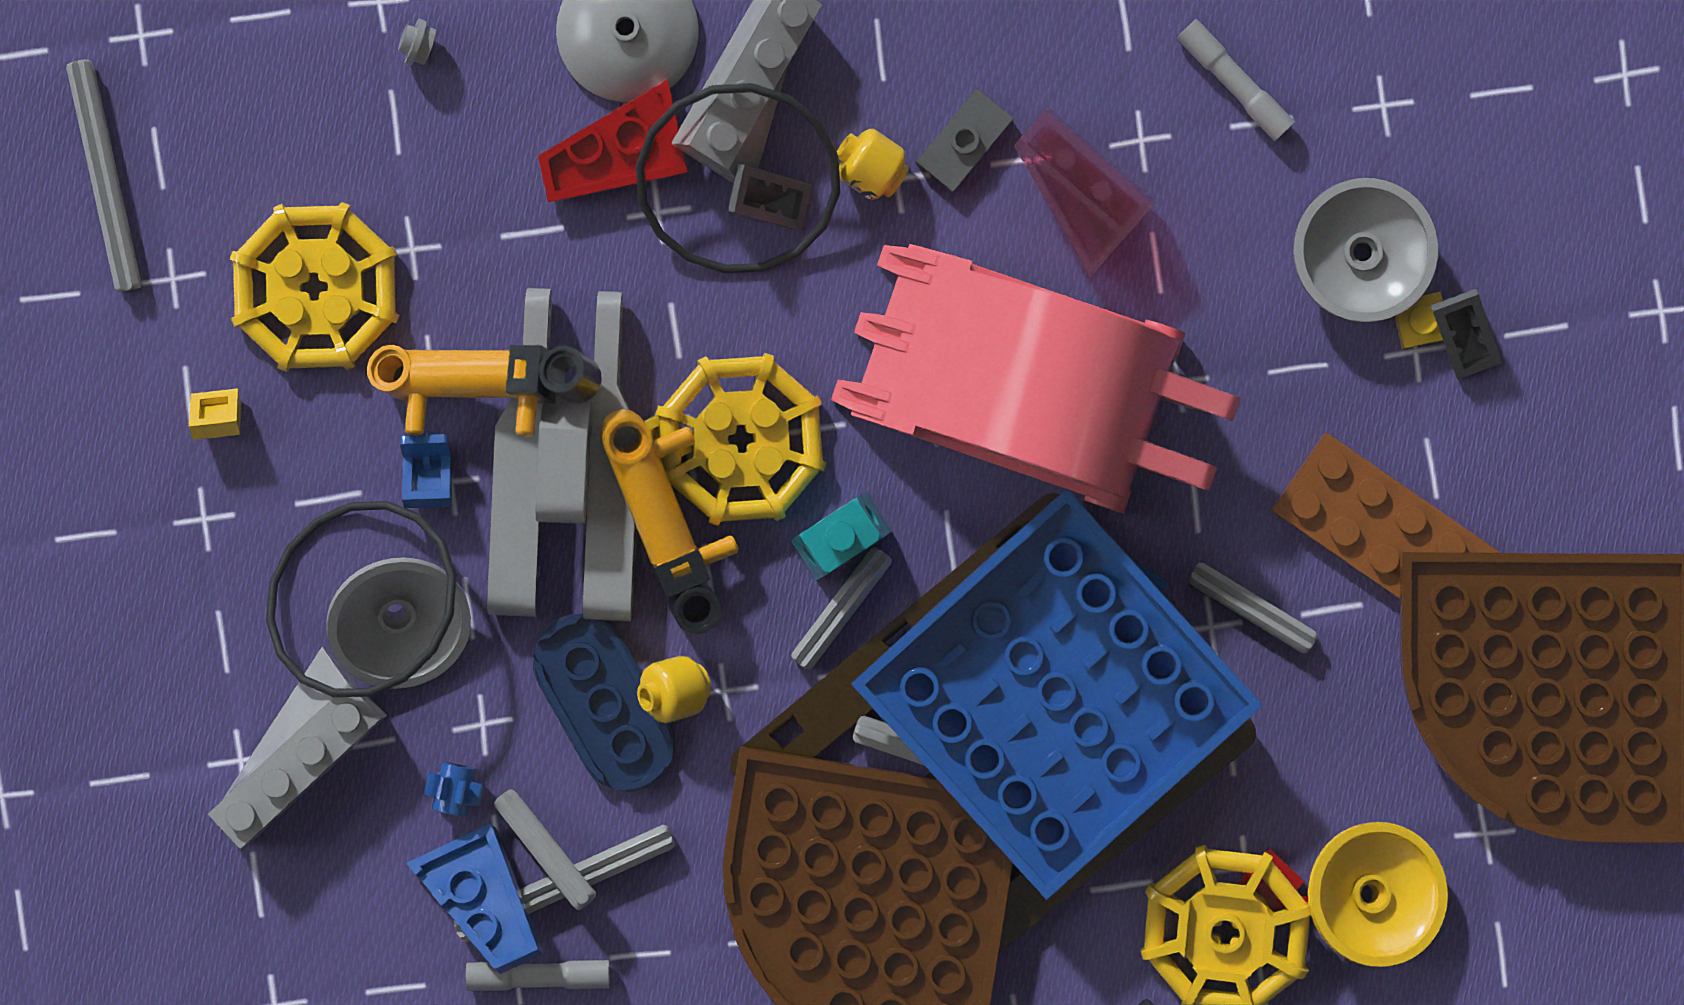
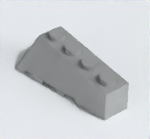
[671,0,822,184]
[208,647,387,849]

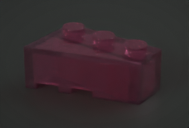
[1014,108,1156,277]

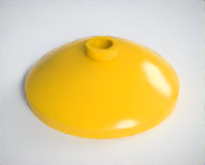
[1308,822,1448,967]

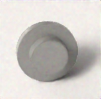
[398,18,436,66]

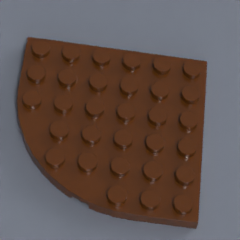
[1400,552,1684,843]
[723,746,1013,1005]

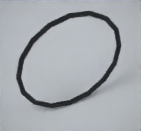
[636,83,841,274]
[266,501,457,698]

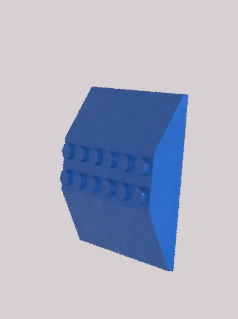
[851,489,1263,900]

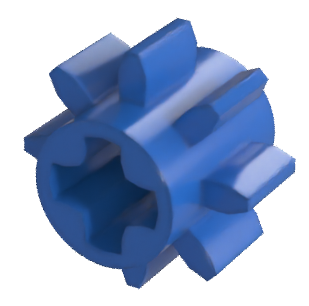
[424,762,485,816]

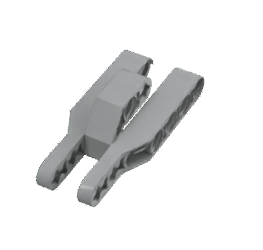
[487,288,638,621]

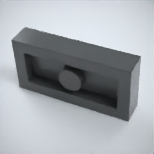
[916,88,1013,193]

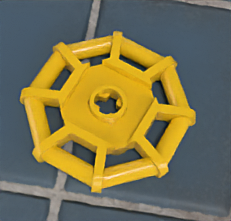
[229,202,399,372]
[655,353,827,526]
[1140,845,1311,1005]

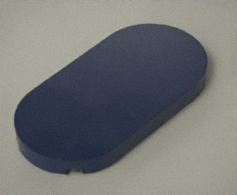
[533,614,675,792]

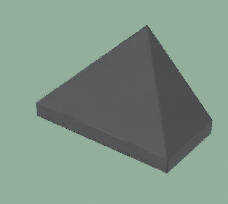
[728,164,812,231]
[1431,289,1502,380]

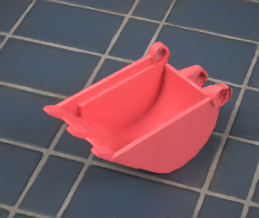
[831,244,1241,514]

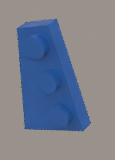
[406,823,544,974]

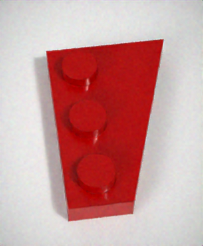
[538,79,688,202]

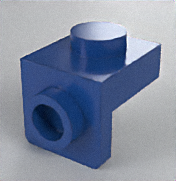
[400,431,453,508]

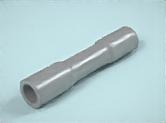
[1176,19,1295,142]
[466,960,611,991]

